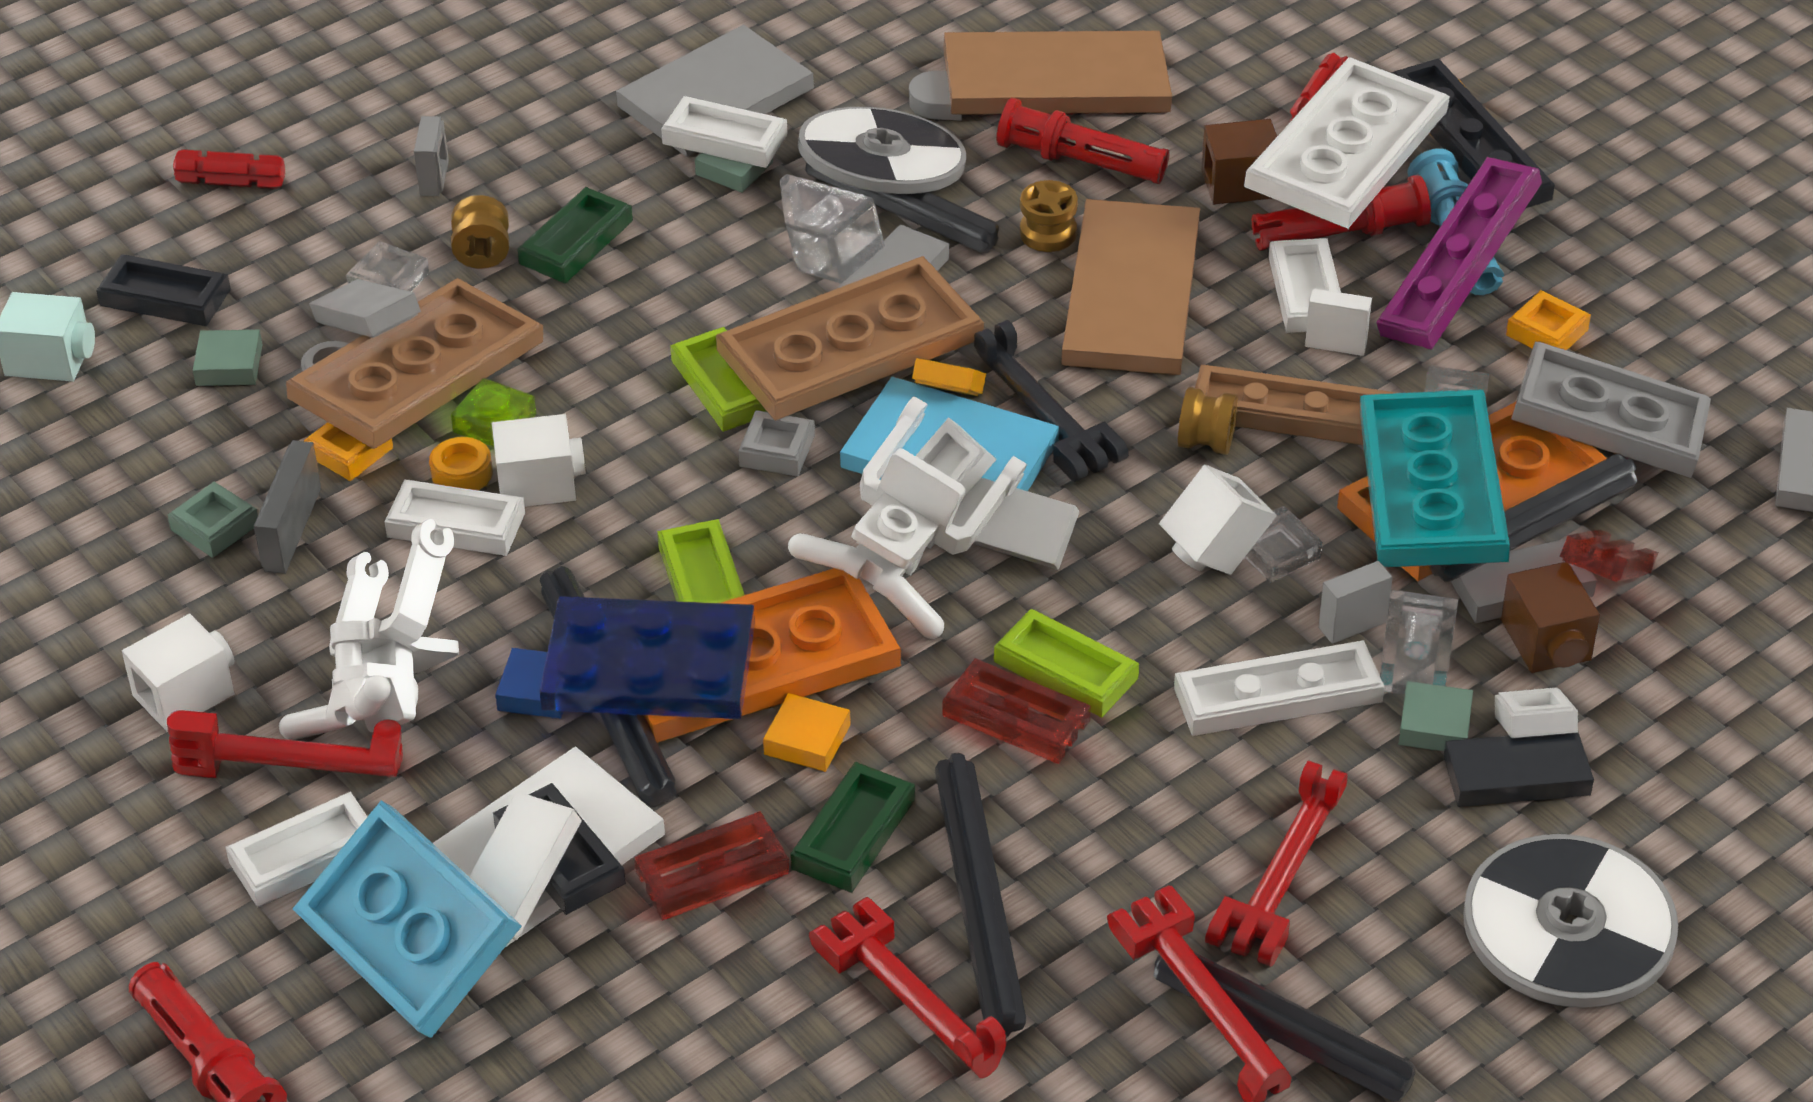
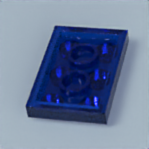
[540,596,755,719]

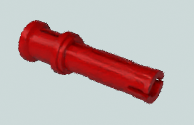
[996,97,1170,184]
[1252,174,1431,251]
[129,962,287,1102]

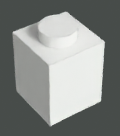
[492,414,586,507]
[1159,464,1277,575]
[122,613,235,732]

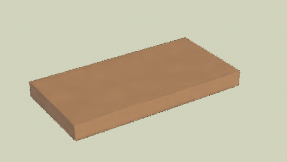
[943,31,1172,115]
[1062,199,1200,375]
[716,256,984,421]
[286,278,543,449]

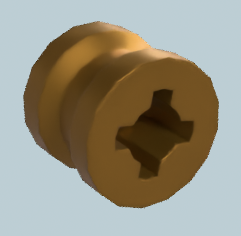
[1020,180,1078,252]
[451,195,509,269]
[1178,387,1238,455]

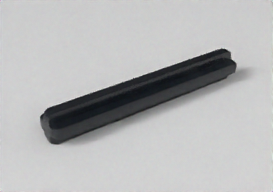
[805,163,999,253]
[1429,454,1637,582]
[1154,952,1416,1102]

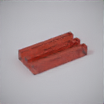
[1560,529,1659,582]
[942,658,1091,764]
[634,811,789,921]

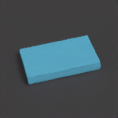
[840,377,1059,491]
[293,800,522,1038]

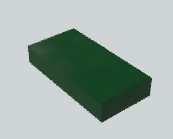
[517,187,633,284]
[790,762,915,893]

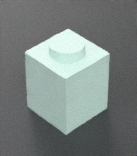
[0,292,95,382]

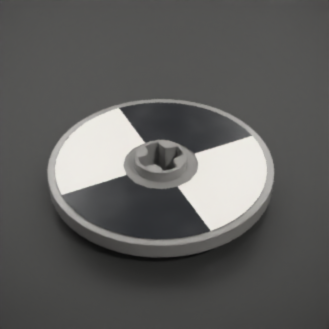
[798,107,966,194]
[1463,834,1678,1008]

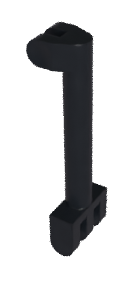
[974,320,1129,482]

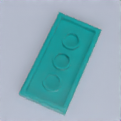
[1360,389,1510,567]

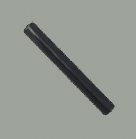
[539,566,677,807]
[935,753,1026,1038]

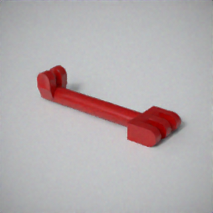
[167,710,403,778]
[1205,760,1348,967]
[1107,885,1292,1102]
[809,897,1006,1078]

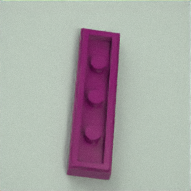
[1376,157,1542,350]

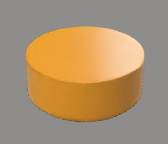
[429,437,493,490]

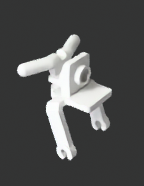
[788,396,1027,639]
[279,519,459,740]

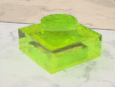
[450,378,537,447]

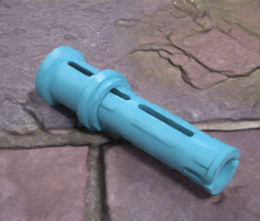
[1407,148,1504,295]

